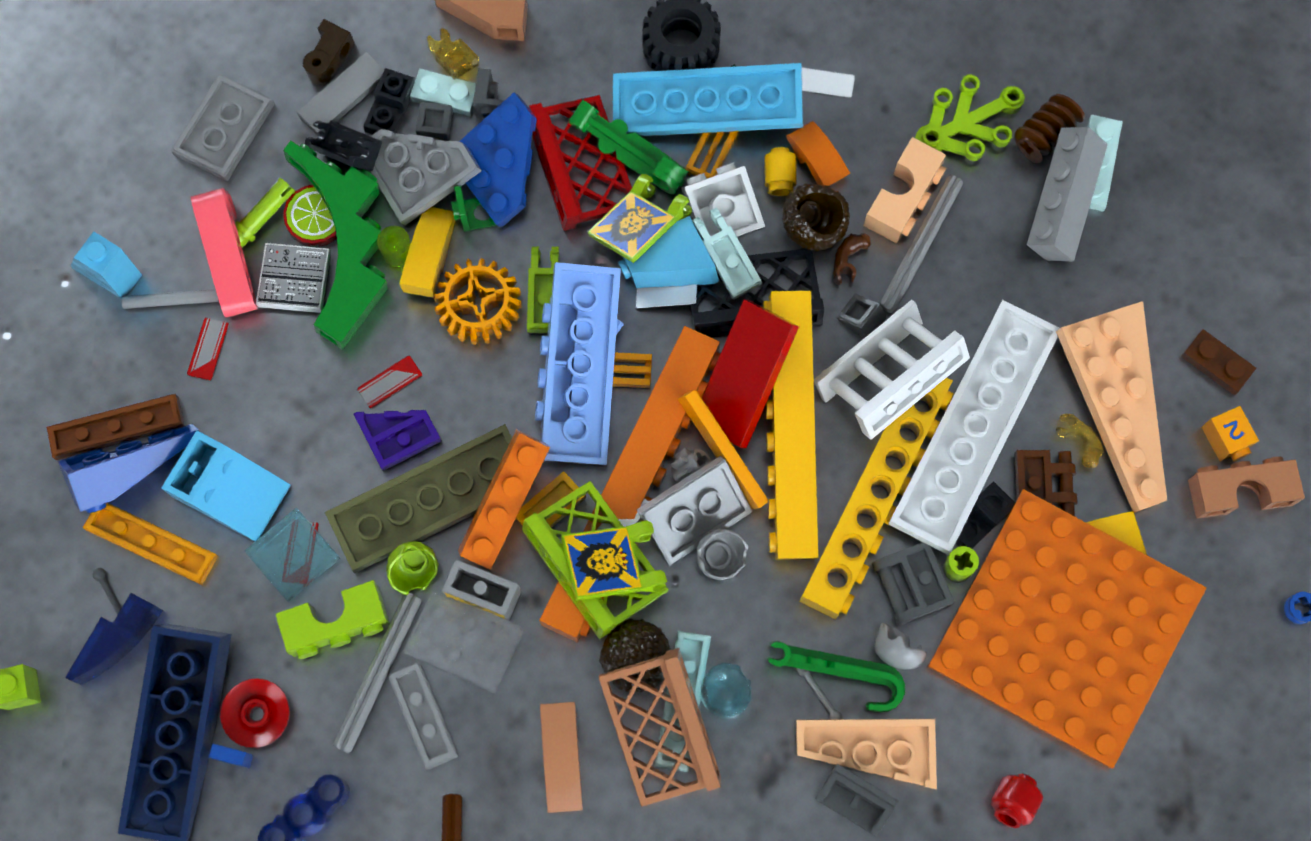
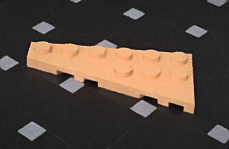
[1056,301,1167,513]

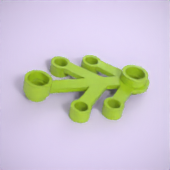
[915,74,1025,161]

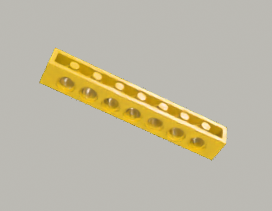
[799,378,954,620]

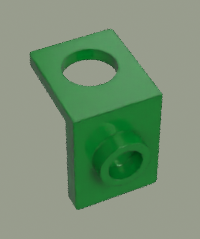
[451,186,497,232]

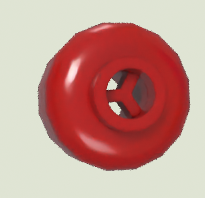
[991,773,1043,828]

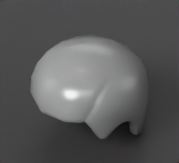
[696,529,749,581]
[875,623,927,670]

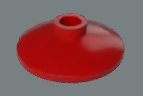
[220,678,290,748]

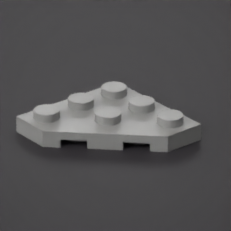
[370,129,482,226]

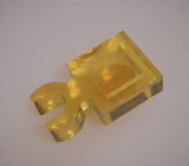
[427,28,479,80]

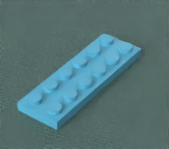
[613,63,803,136]

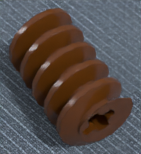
[1014,94,1085,163]

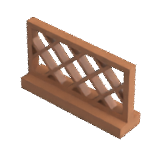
[598,648,721,807]

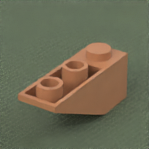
[435,0,528,41]

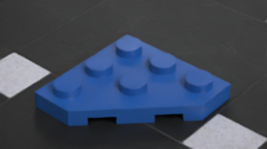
[459,92,537,228]

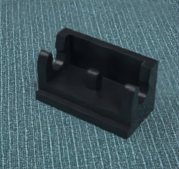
[304,121,383,171]

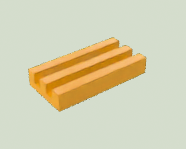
[685,131,739,179]
[612,352,652,388]

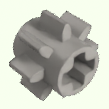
[671,447,711,483]

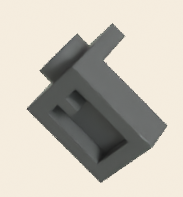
[473,68,504,119]

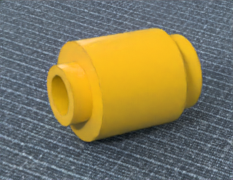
[764,147,797,197]

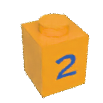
[1201,406,1259,462]

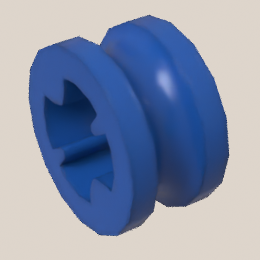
[1284,592,1311,624]

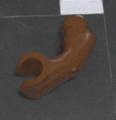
[833,233,871,285]

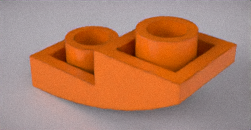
[786,121,850,186]

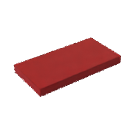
[702,299,799,448]

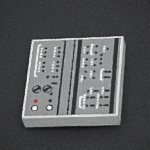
[256,243,331,313]

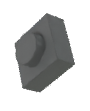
[416,102,453,139]

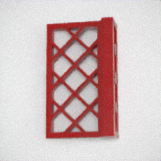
[529,95,632,231]

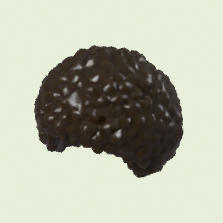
[782,183,850,251]
[599,618,672,692]

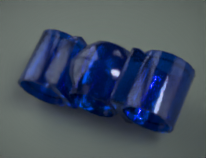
[258,774,350,841]

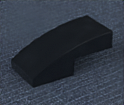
[955,481,1015,549]

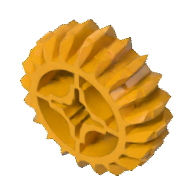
[434,258,522,345]

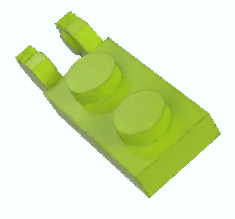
[527,246,560,333]

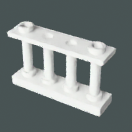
[814,300,970,440]

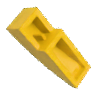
[399,207,455,298]

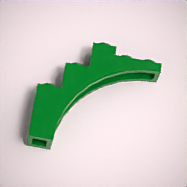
[283,141,388,350]

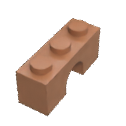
[1188,456,1305,519]

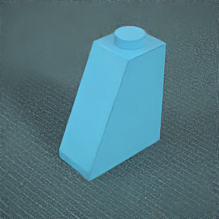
[618,216,719,288]
[70,232,142,299]

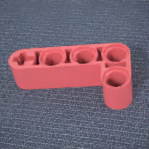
[191,188,258,318]

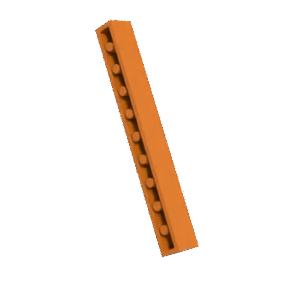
[539,326,721,643]

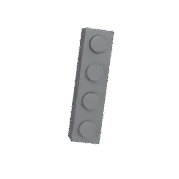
[1027,127,1108,261]

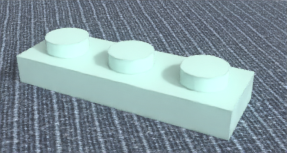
[1087,115,1123,212]

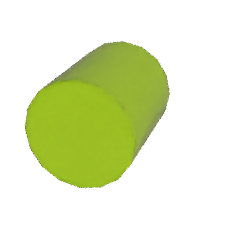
[943,546,979,583]

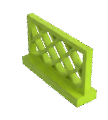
[522,481,669,640]

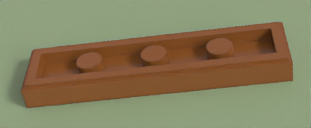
[47,393,185,460]

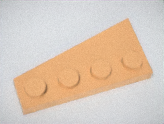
[796,718,937,790]

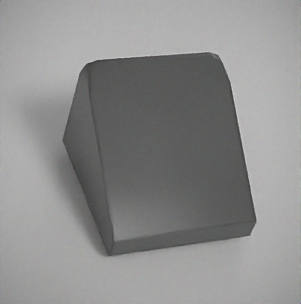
[837,293,886,338]

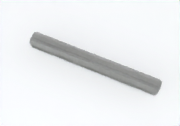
[880,175,963,314]
[334,593,421,752]

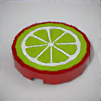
[283,185,337,247]

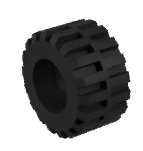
[642,0,721,71]

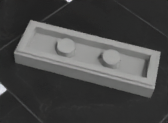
[297,52,385,136]
[387,661,459,770]

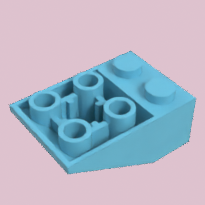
[161,431,291,543]

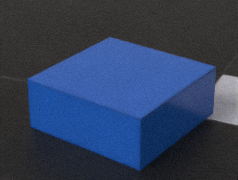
[209,744,253,768]

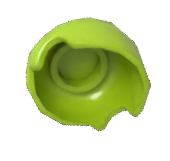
[386,541,439,595]

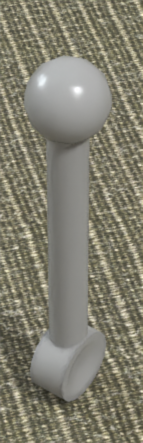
[796,668,842,719]

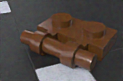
[1014,450,1078,516]

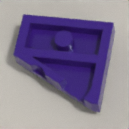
[354,410,442,471]

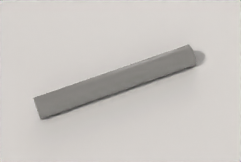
[121,289,219,309]

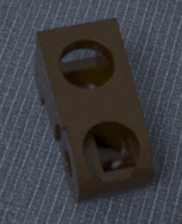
[303,19,355,85]

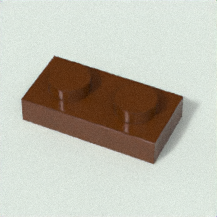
[1181,329,1256,396]

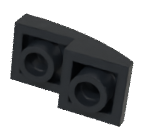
[363,68,415,135]

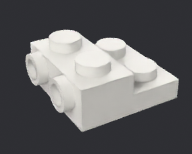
[681,163,765,237]

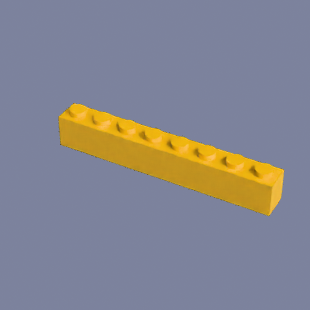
[763,291,818,560]

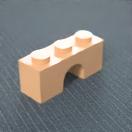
[863,137,947,244]

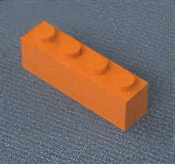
[458,429,550,570]

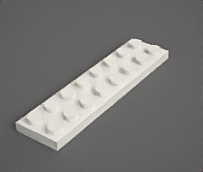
[888,300,1060,555]

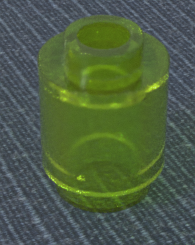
[377,225,411,267]

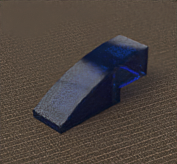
[65,593,163,685]

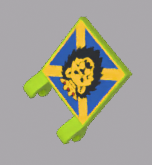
[587,174,692,263]
[561,521,667,601]

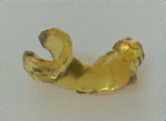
[1056,413,1104,468]

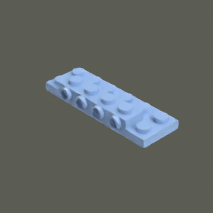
[535,262,621,466]

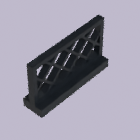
[690,248,824,338]

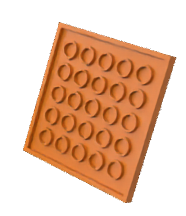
[927,489,1207,769]

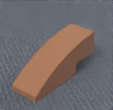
[540,702,583,813]

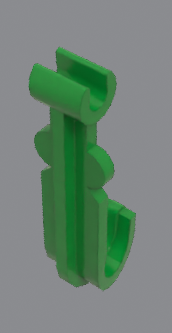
[569,100,689,194]
[766,641,905,712]

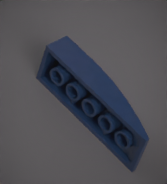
[118,623,232,841]

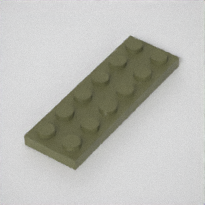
[325,424,535,573]

